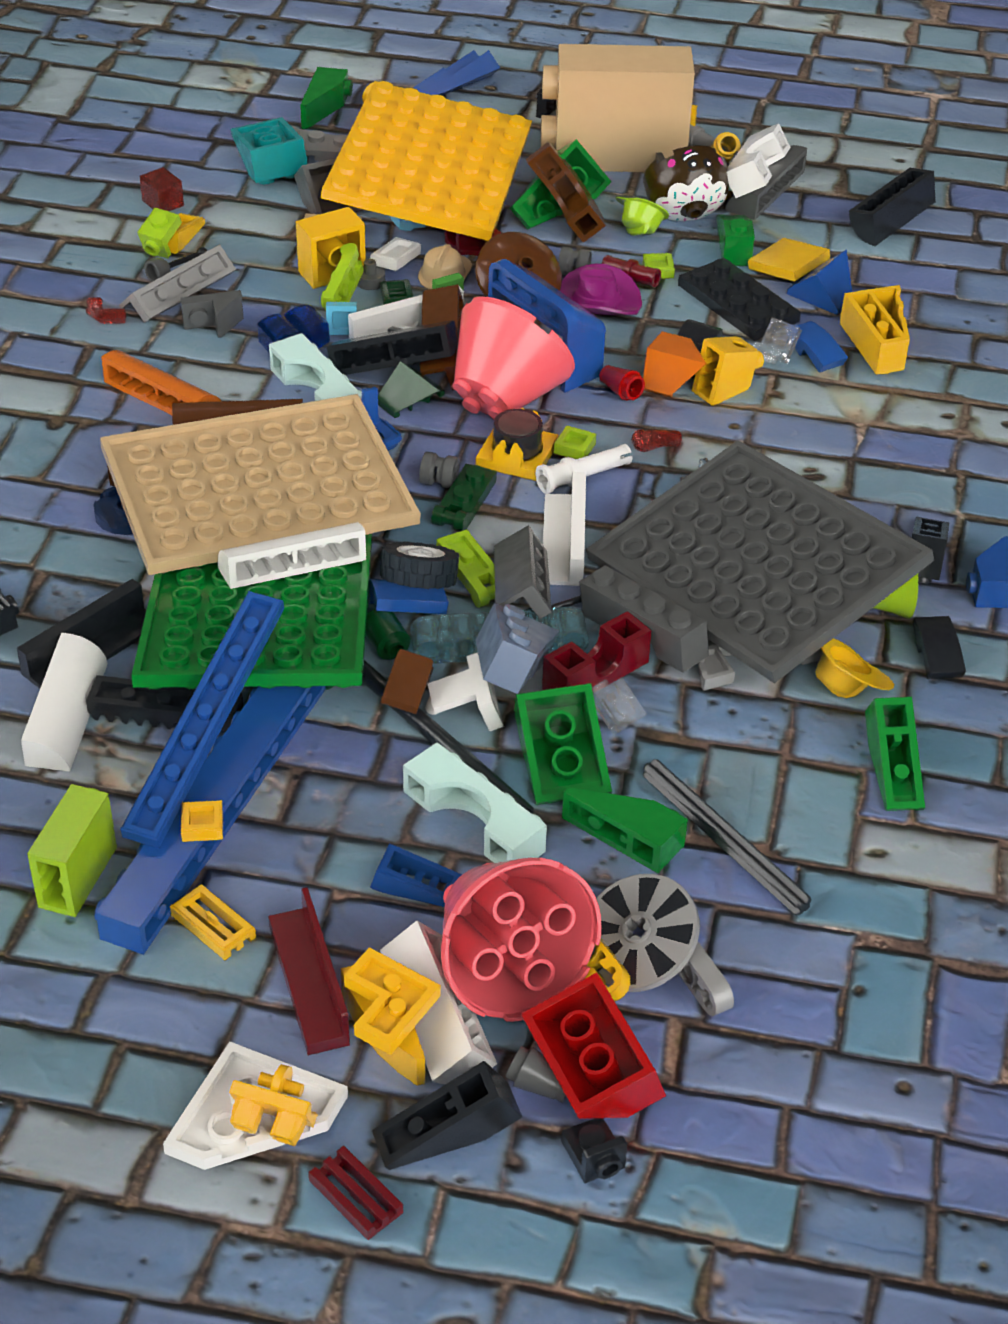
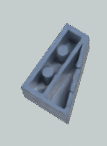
[475,603,559,694]

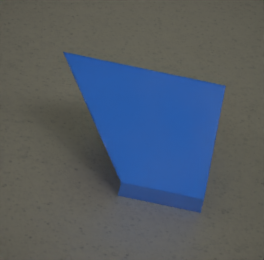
[787,249,852,315]

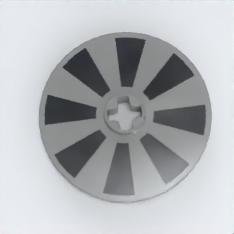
[590,874,700,992]

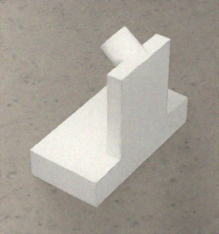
[425,652,504,731]

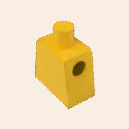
[692,336,764,406]

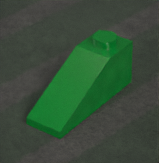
[300,67,353,129]
[716,215,755,266]
[865,697,925,811]
[562,787,688,873]

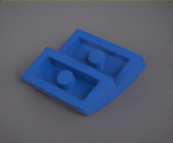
[368,579,449,614]

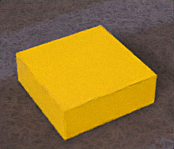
[181,800,223,842]

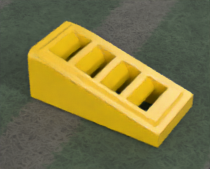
[168,213,205,254]

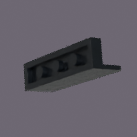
[17,579,147,689]

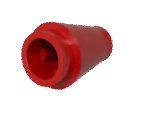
[599,365,645,401]

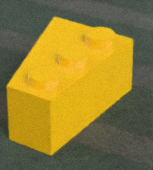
[840,285,910,375]

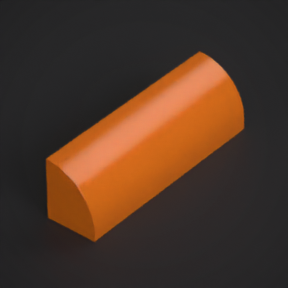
[101,350,222,415]

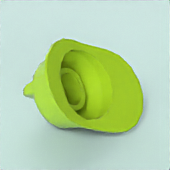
[615,196,669,236]

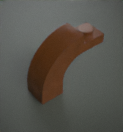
[526,142,606,243]

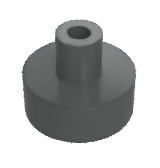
[357,259,386,290]

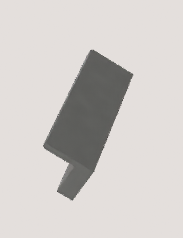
[494,525,552,619]

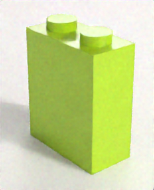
[27,784,117,917]

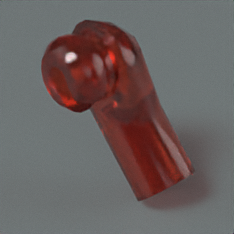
[85,297,126,324]
[631,429,682,452]

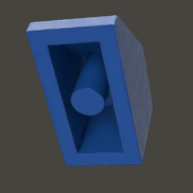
[966,536,1008,608]

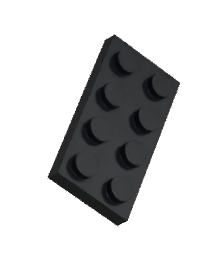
[678,258,801,341]

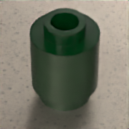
[366,609,411,660]

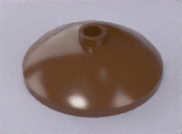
[475,232,562,297]

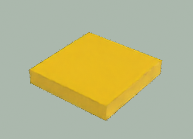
[748,238,830,282]

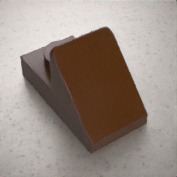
[381,649,434,714]

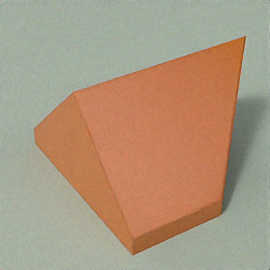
[643,331,707,398]

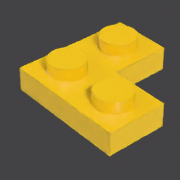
[344,947,441,1055]

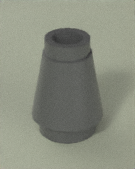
[506,1046,566,1103]

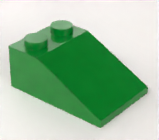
[514,683,612,805]

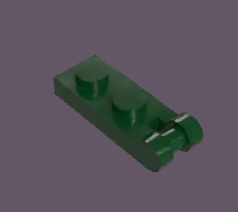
[431,463,497,531]

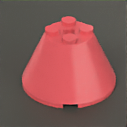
[452,296,575,420]
[441,858,602,1022]

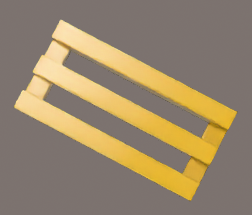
[170,884,256,960]

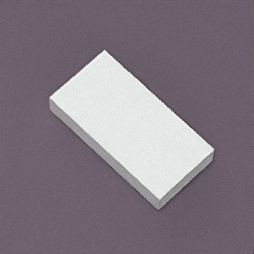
[370,237,421,271]

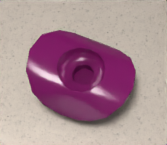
[560,264,642,315]

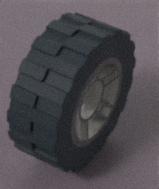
[380,542,459,589]

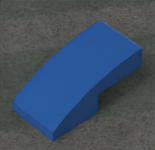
[785,321,848,373]

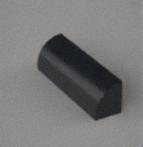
[849,167,936,246]
[326,320,457,375]

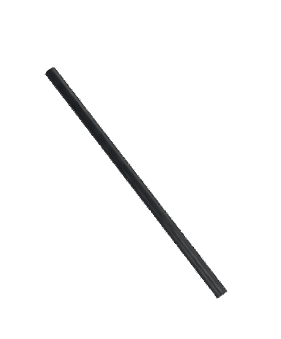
[362,660,534,814]

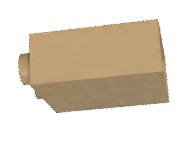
[541,44,695,172]

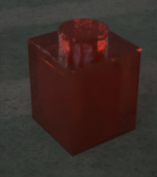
[139,167,184,212]

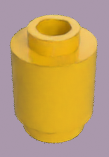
[710,132,741,163]

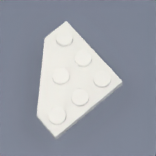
[163,1041,348,1170]

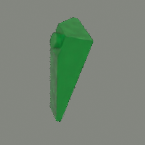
[509,139,612,230]

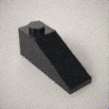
[912,516,949,584]
[372,1061,522,1170]

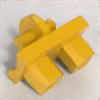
[229,1064,318,1146]

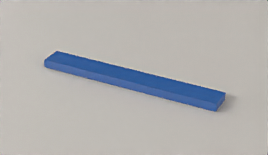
[120,591,284,848]

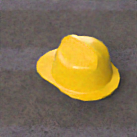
[815,638,894,698]

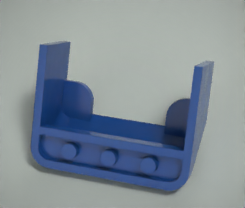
[488,259,606,393]

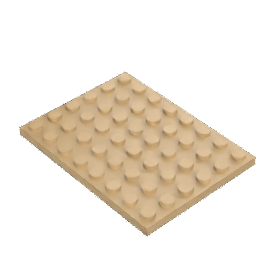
[100,394,421,575]

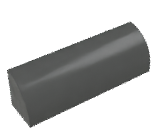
[725,145,807,220]

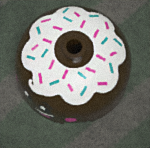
[643,145,729,221]

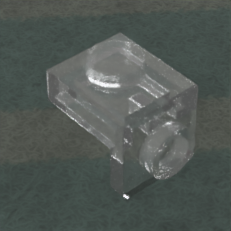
[753,317,802,365]
[592,677,647,736]

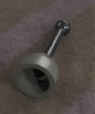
[144,247,208,282]

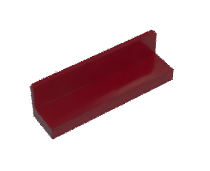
[268,887,350,1055]

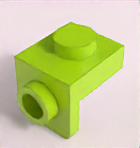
[137,208,182,259]

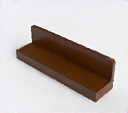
[420,284,465,391]

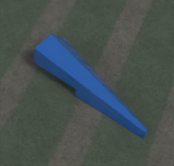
[413,50,500,96]

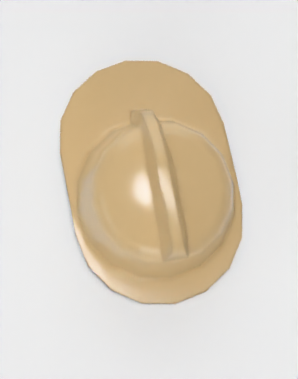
[418,244,472,290]

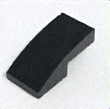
[912,616,966,679]

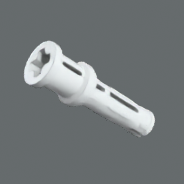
[535,444,632,494]

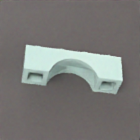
[269,333,362,401]
[403,742,547,863]

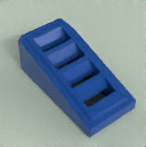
[370,843,462,907]

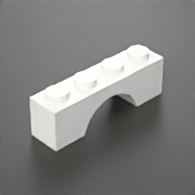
[726,123,791,198]

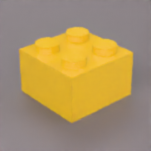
[296,207,366,289]

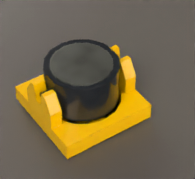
[476,408,559,481]

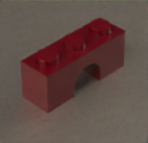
[542,611,652,693]

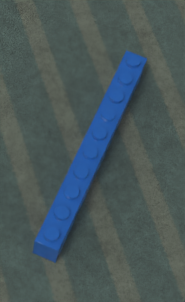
[94,686,326,955]

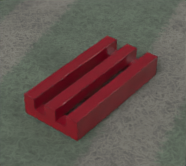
[308,1146,403,1240]

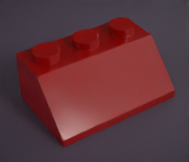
[521,972,666,1119]

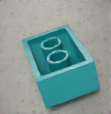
[230,117,308,185]

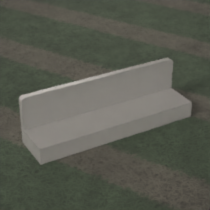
[119,244,236,323]

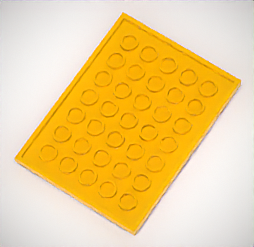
[321,81,532,241]

